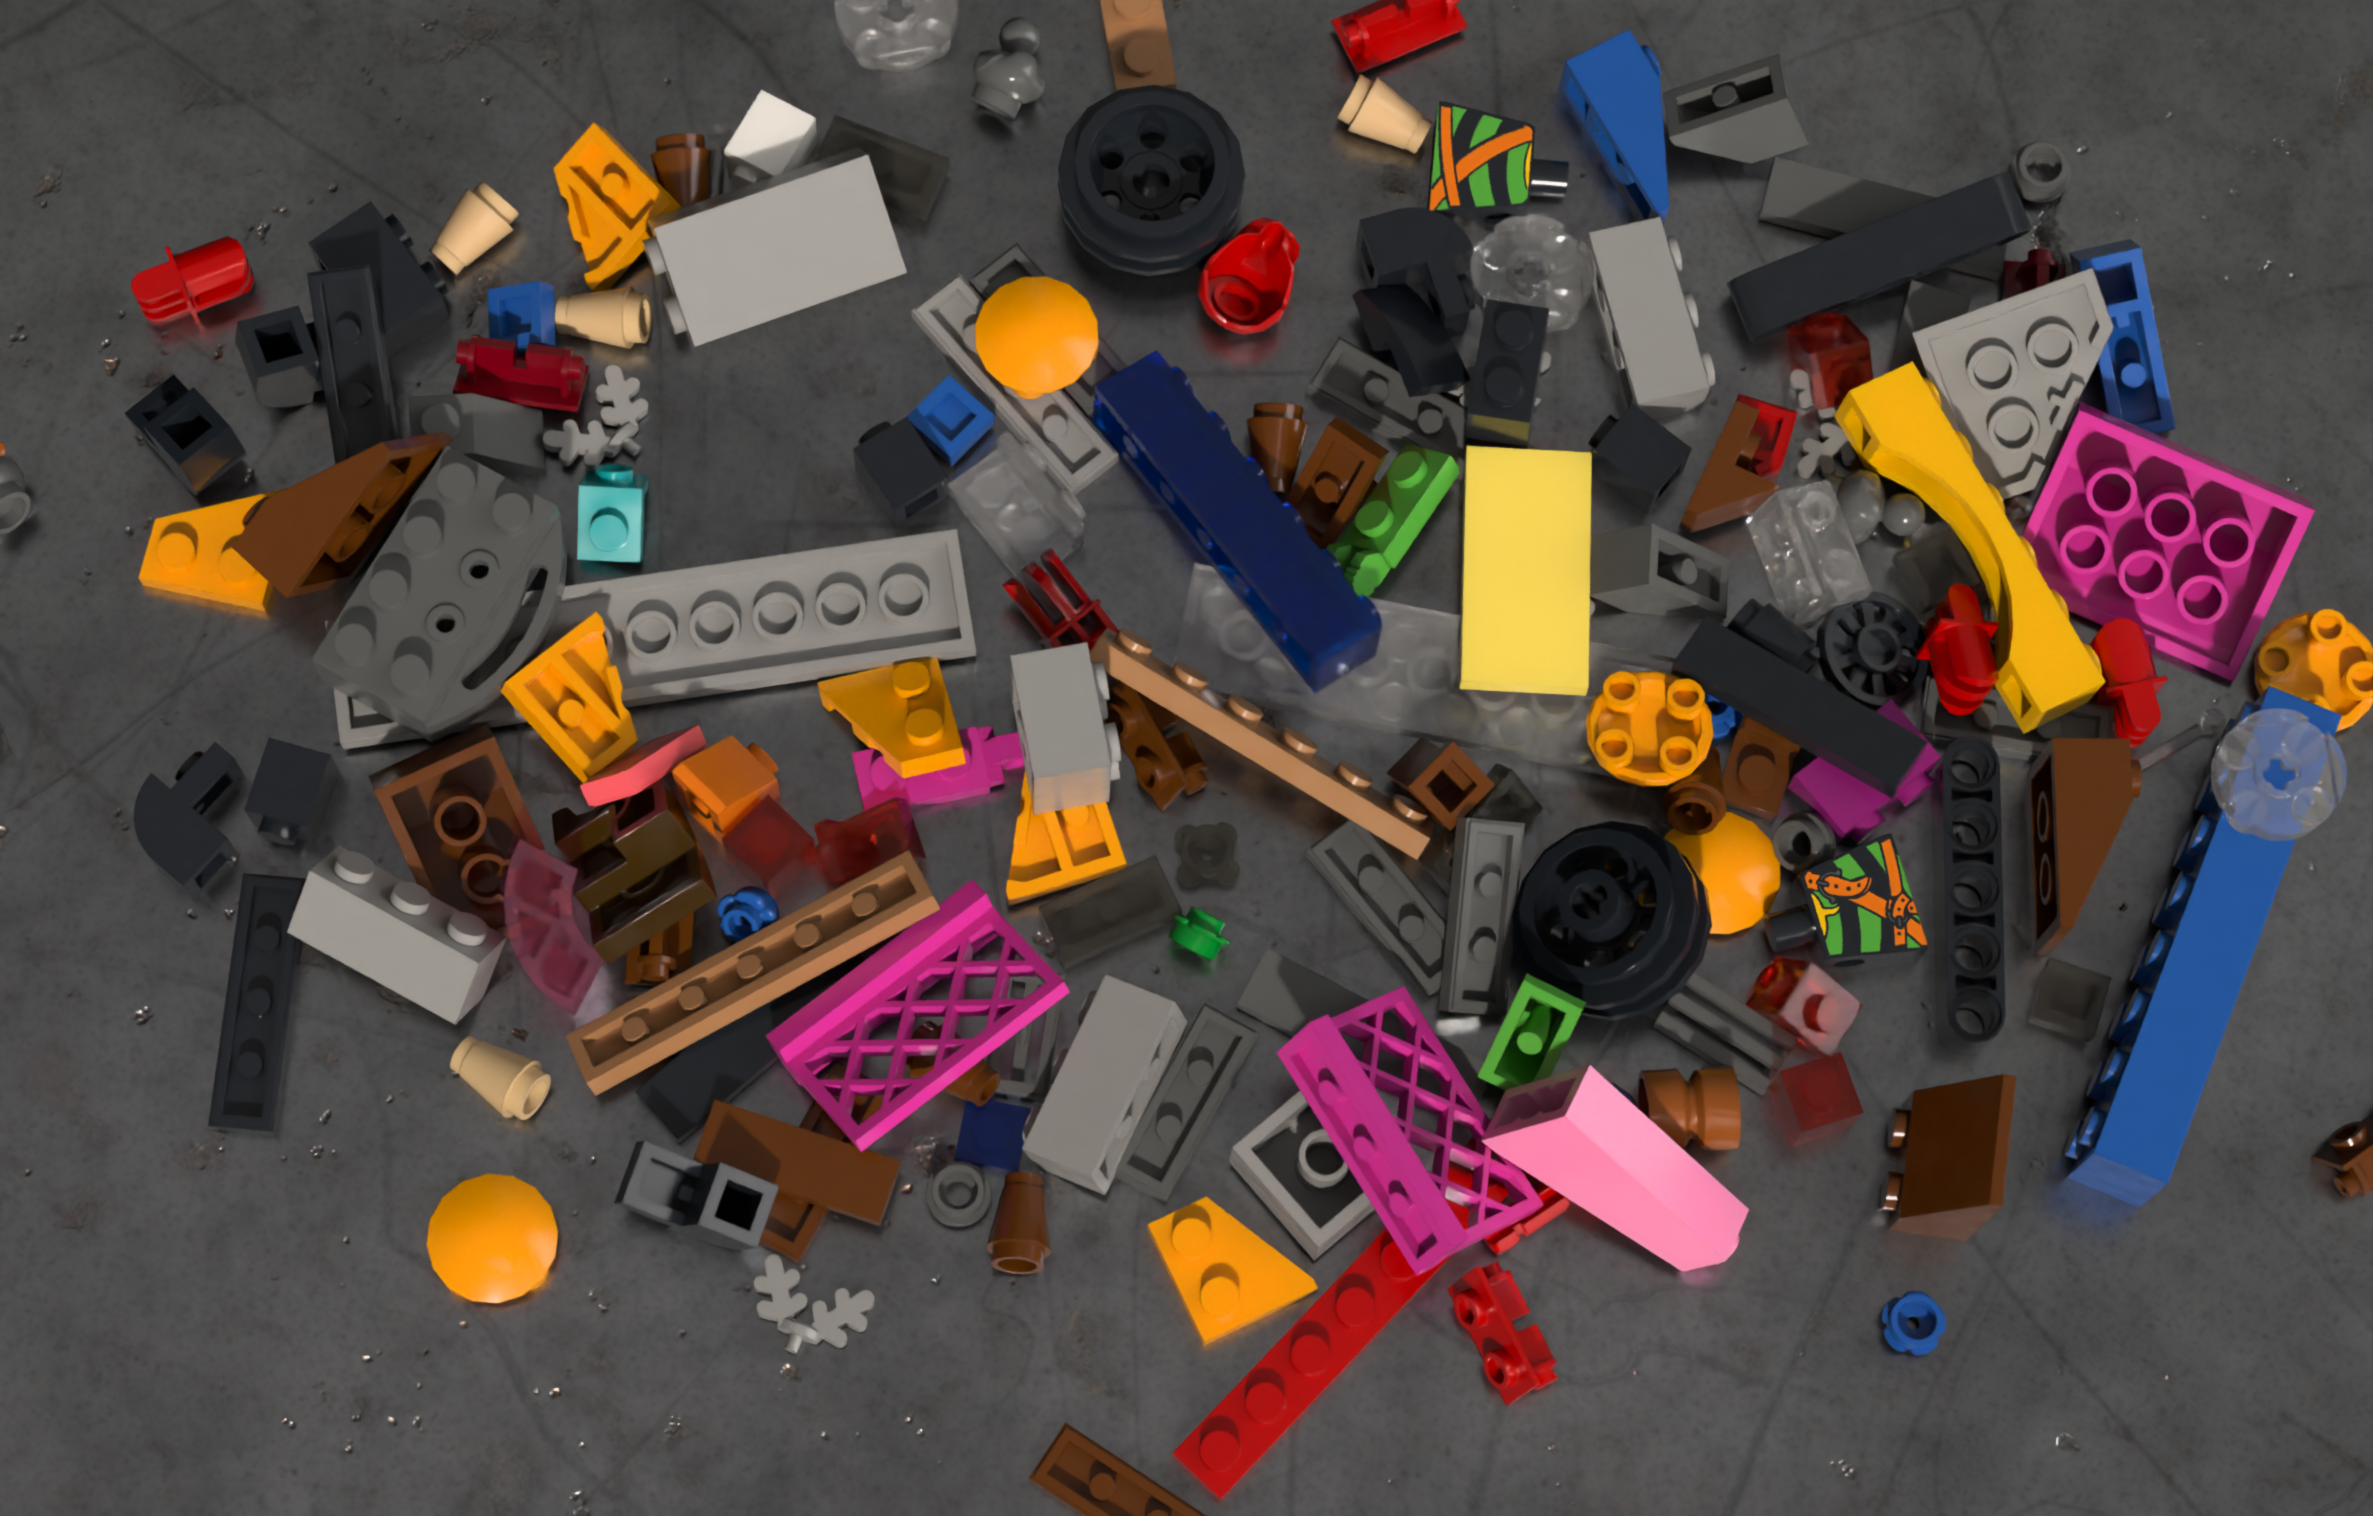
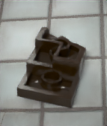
[551,777,717,965]

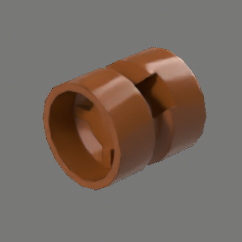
[1637,1065,1741,1152]

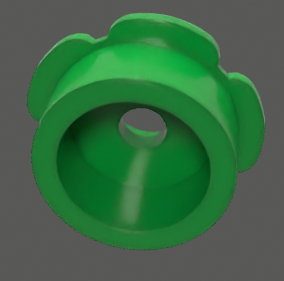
[1168,906,1230,961]

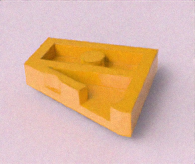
[553,122,682,292]
[138,489,285,611]
[500,612,638,783]
[817,658,966,779]
[1006,772,1127,906]
[1147,1197,1318,1346]

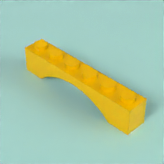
[1834,361,2106,734]

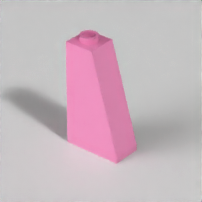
[1481,1065,1749,1272]

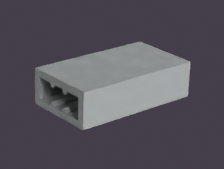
[642,147,907,347]

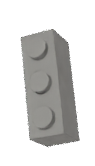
[1582,217,1715,420]
[287,846,507,1025]
[1022,975,1188,1195]

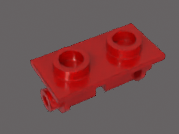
[1331,0,1467,74]
[1447,1261,1558,1406]

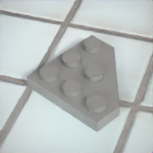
[1912,268,2114,500]

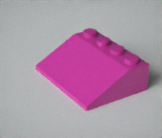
[2020,402,2315,682]

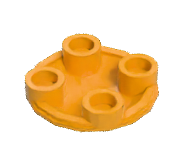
[975,276,1098,399]
[2255,609,2373,732]
[1586,671,1714,787]
[1664,812,1780,935]
[426,1174,558,1304]

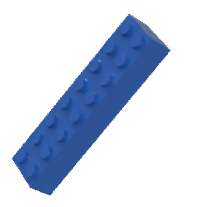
[2064,686,2342,1208]

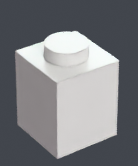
[724,90,818,188]

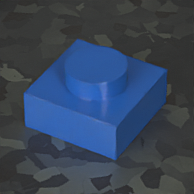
[488,281,556,352]
[907,375,995,466]

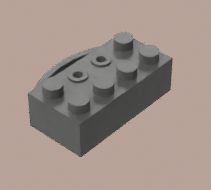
[311,446,567,742]

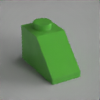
[1477,974,1586,1091]

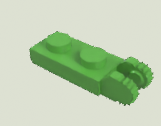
[1314,443,1460,600]

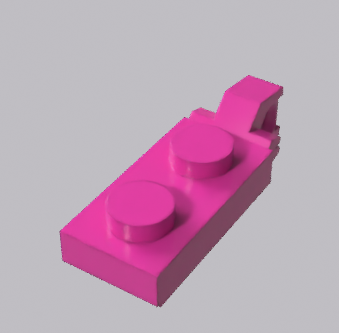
[852,726,1024,819]

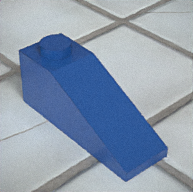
[1559,29,1669,225]
[2069,239,2176,434]

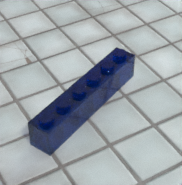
[1092,350,1382,694]

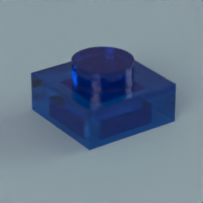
[954,1100,1031,1174]

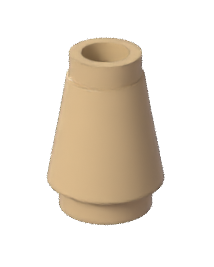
[1337,74,1433,154]
[429,181,519,275]
[555,286,652,349]
[450,1036,551,1120]

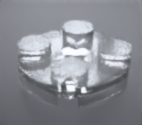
[835,0,958,72]
[1468,214,1594,333]
[2211,708,2347,841]

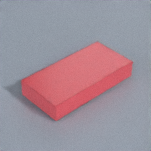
[579,724,708,807]

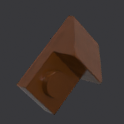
[1679,401,1780,533]
[1274,417,1389,555]

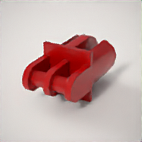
[131,236,255,324]
[1002,547,1119,653]
[1916,583,2000,716]
[2089,618,2168,747]

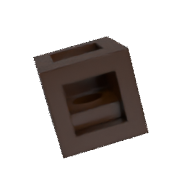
[1386,737,1495,831]

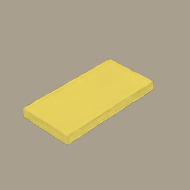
[1459,446,1592,696]

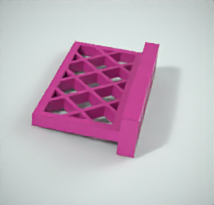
[766,879,1070,1152]
[1276,986,1544,1276]

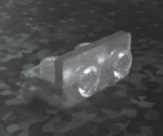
[948,430,1086,587]
[1746,480,1872,631]

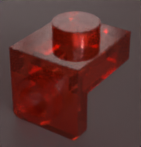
[1786,313,1873,410]
[814,797,926,885]
[1746,957,1863,1058]

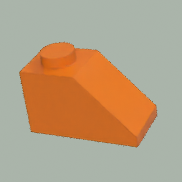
[672,735,780,848]

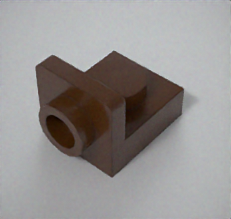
[1722,717,1801,822]

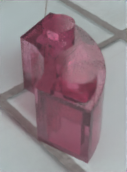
[500,834,604,1016]

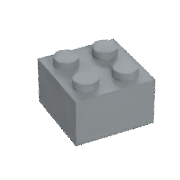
[1010,642,1121,815]
[1229,1091,1375,1260]

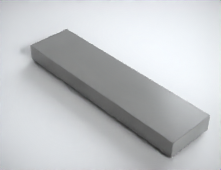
[911,273,1119,499]

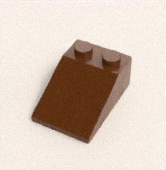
[232,432,453,598]
[368,723,572,939]
[2027,738,2142,957]
[1881,1074,2017,1242]

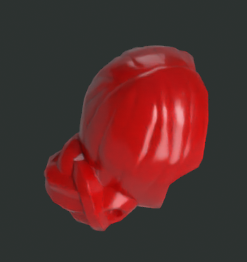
[1198,217,1300,335]

